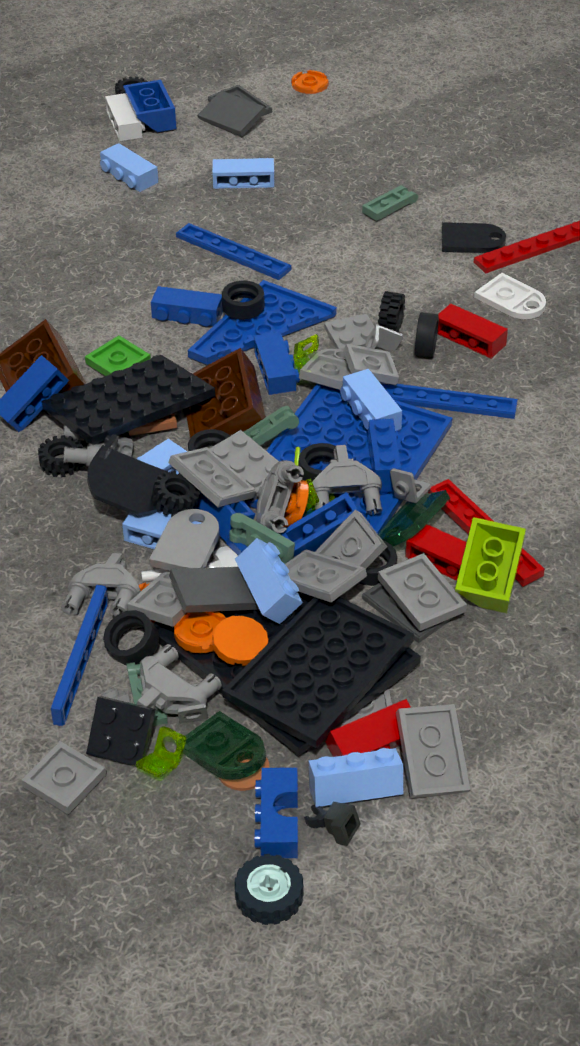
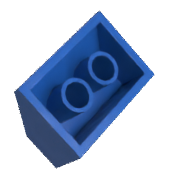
[123,80,176,132]

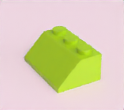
[455,517,526,613]

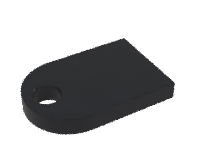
[442,222,506,253]

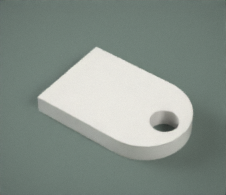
[474,273,546,319]

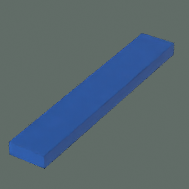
[176,223,292,280]
[381,384,518,419]
[51,585,109,726]

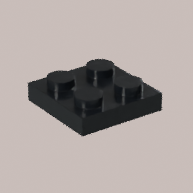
[86,696,156,767]

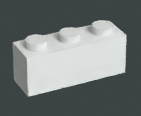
[105,93,145,141]

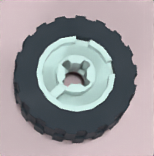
[234,854,304,925]

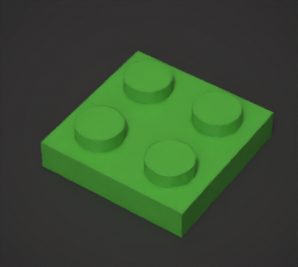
[85,335,151,376]

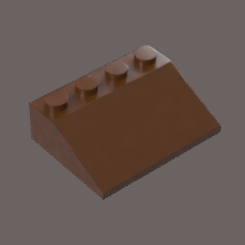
[0,319,86,410]
[185,348,266,438]

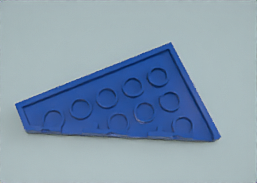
[188,280,337,365]

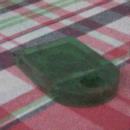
[378,490,450,546]
[176,711,266,780]

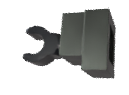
[304,801,361,846]

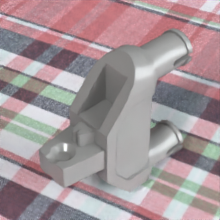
[63,425,133,468]
[309,445,383,515]
[256,460,304,533]
[61,553,141,616]
[137,644,222,714]

